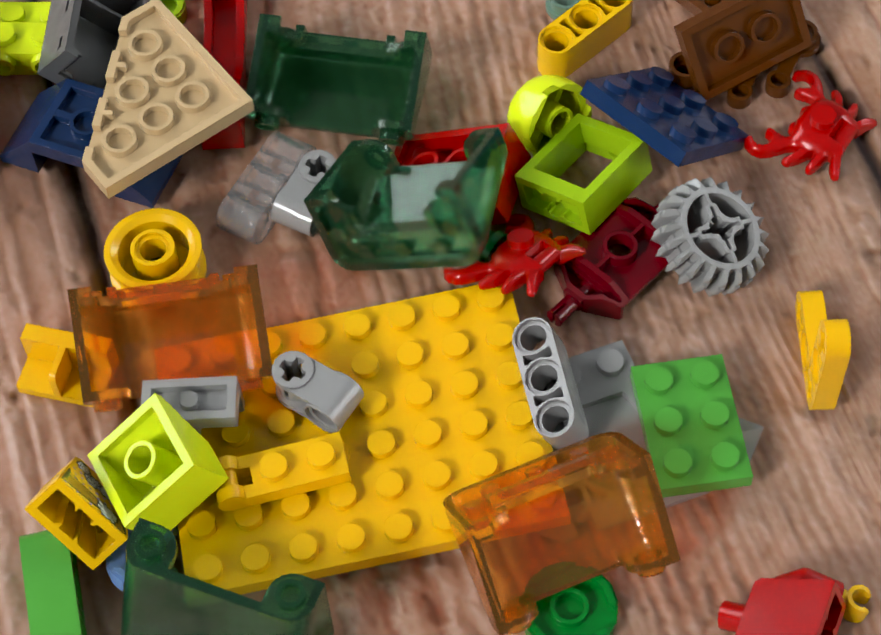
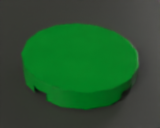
[520,562,618,635]

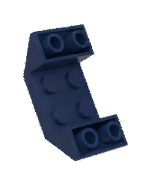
[0,78,184,208]

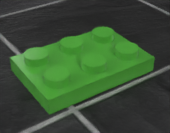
[630,354,753,498]

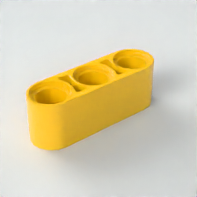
[537,0,633,77]

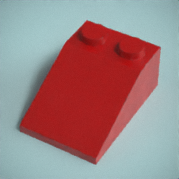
[375,123,531,226]

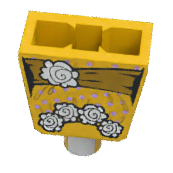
[24,457,128,570]

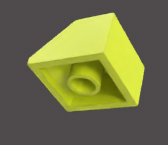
[87,393,229,540]

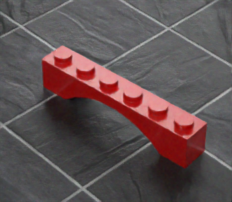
[201,0,247,150]

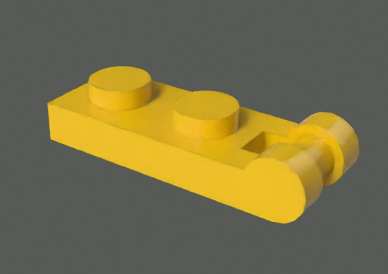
[216,431,352,511]

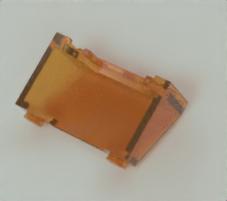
[67,264,272,413]
[443,432,681,635]

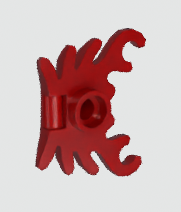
[744,70,877,182]
[443,214,586,297]

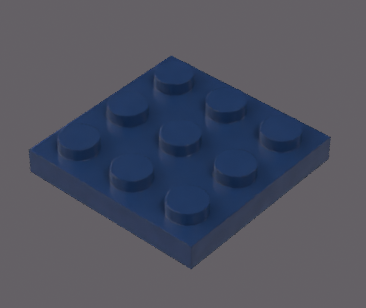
[580,67,749,167]

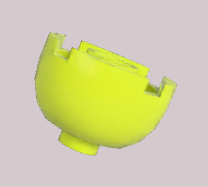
[507,75,592,156]

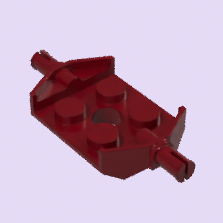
[547,197,668,326]

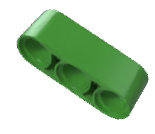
[19,530,87,635]

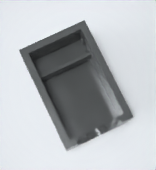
[37,0,150,89]

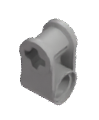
[271,150,340,237]
[272,351,364,433]

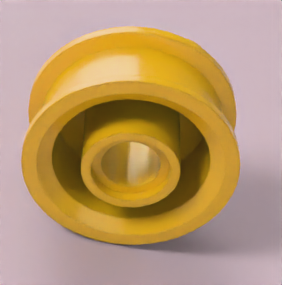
[104,208,207,311]

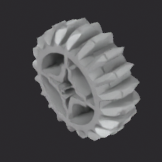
[651,177,769,297]

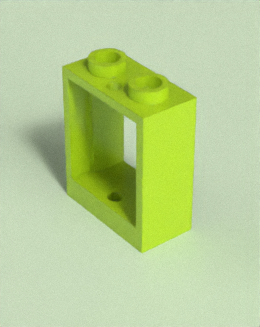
[514,113,653,235]

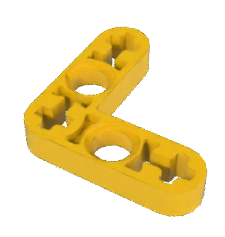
[795,290,851,410]

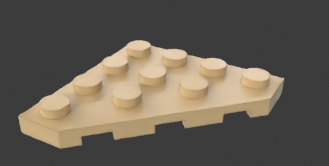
[82,0,254,199]

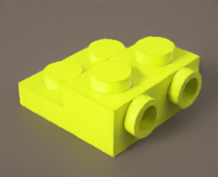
[0,2,51,76]

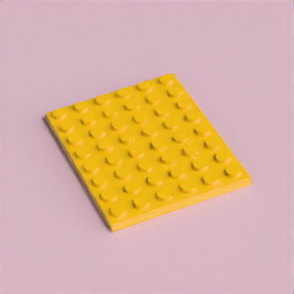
[154,284,570,605]

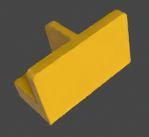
[16,323,120,409]

